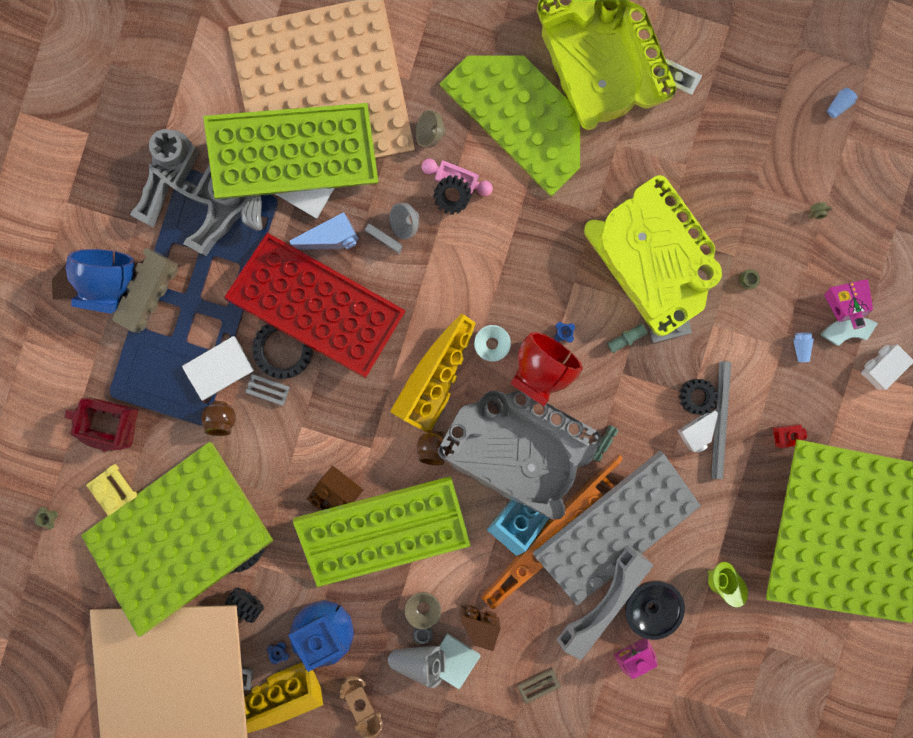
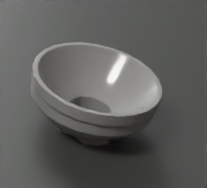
[390,203,419,240]

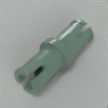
[607,323,648,353]

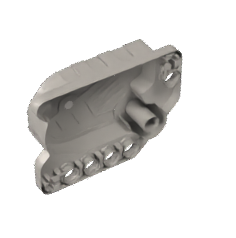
[438,390,601,520]

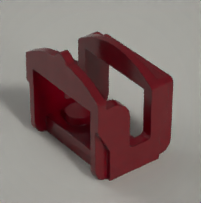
[64,397,139,452]

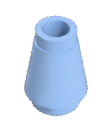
[826,87,858,119]
[793,332,814,362]

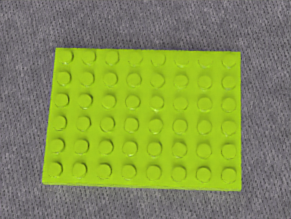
[81,442,273,637]

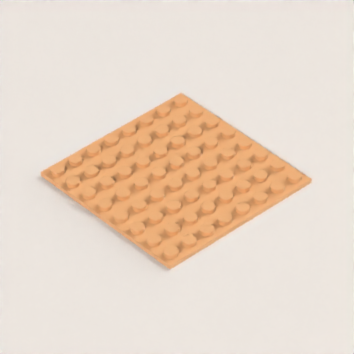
[228,0,415,159]
[90,605,247,738]

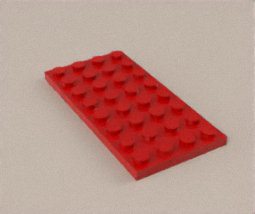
[224,232,406,379]

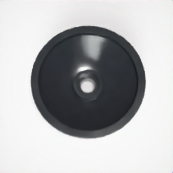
[625,580,685,640]

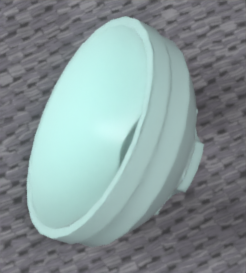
[474,325,511,362]

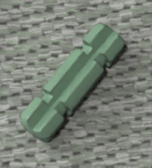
[593,425,618,462]

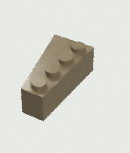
[112,248,179,333]

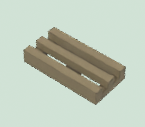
[517,667,561,704]

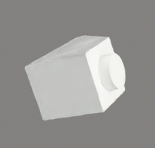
[657,59,702,95]
[677,410,718,453]

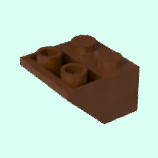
[307,465,364,511]
[460,605,501,651]

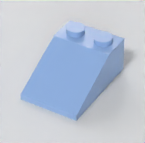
[289,212,359,250]

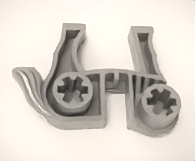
[130,129,263,256]

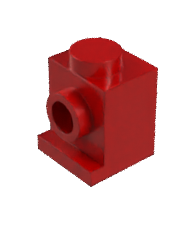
[773,424,807,448]

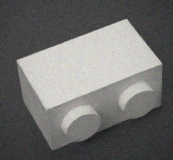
[861,344,913,390]

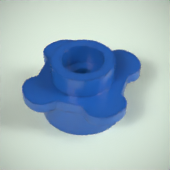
[554,322,575,343]
[267,642,289,665]

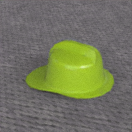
[707,562,748,608]

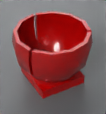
[510,332,583,406]

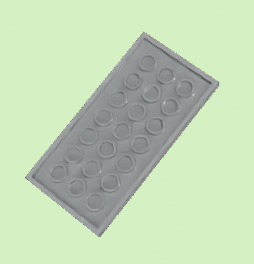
[533,450,701,605]

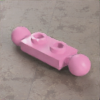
[421,158,493,197]

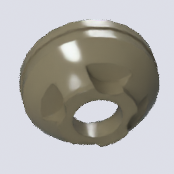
[416,110,445,148]
[405,592,441,629]

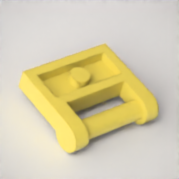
[86,464,138,516]

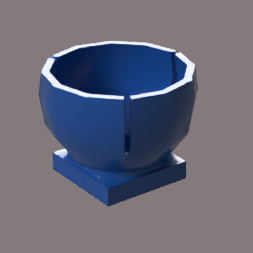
[66,249,136,314]
[288,600,354,672]

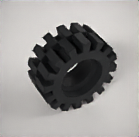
[433,175,472,215]
[678,379,718,415]
[224,587,264,623]

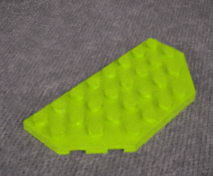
[440,56,580,197]

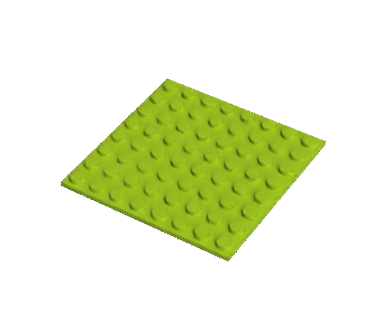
[766,440,913,623]

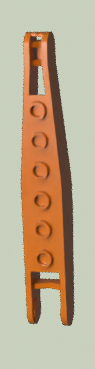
[481,454,623,609]

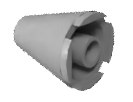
[388,646,446,688]

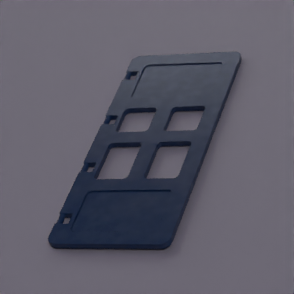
[110,169,278,425]

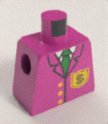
[824,279,873,330]
[613,638,658,679]

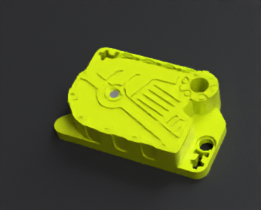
[537,0,676,130]
[584,175,722,337]

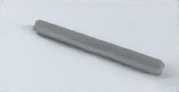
[711,361,731,479]

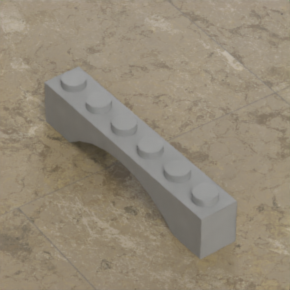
[557,546,654,660]

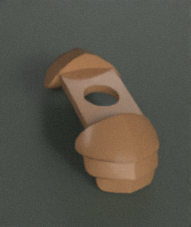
[340,676,382,738]

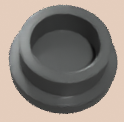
[413,628,433,645]

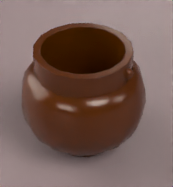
[201,401,236,436]
[417,430,450,466]

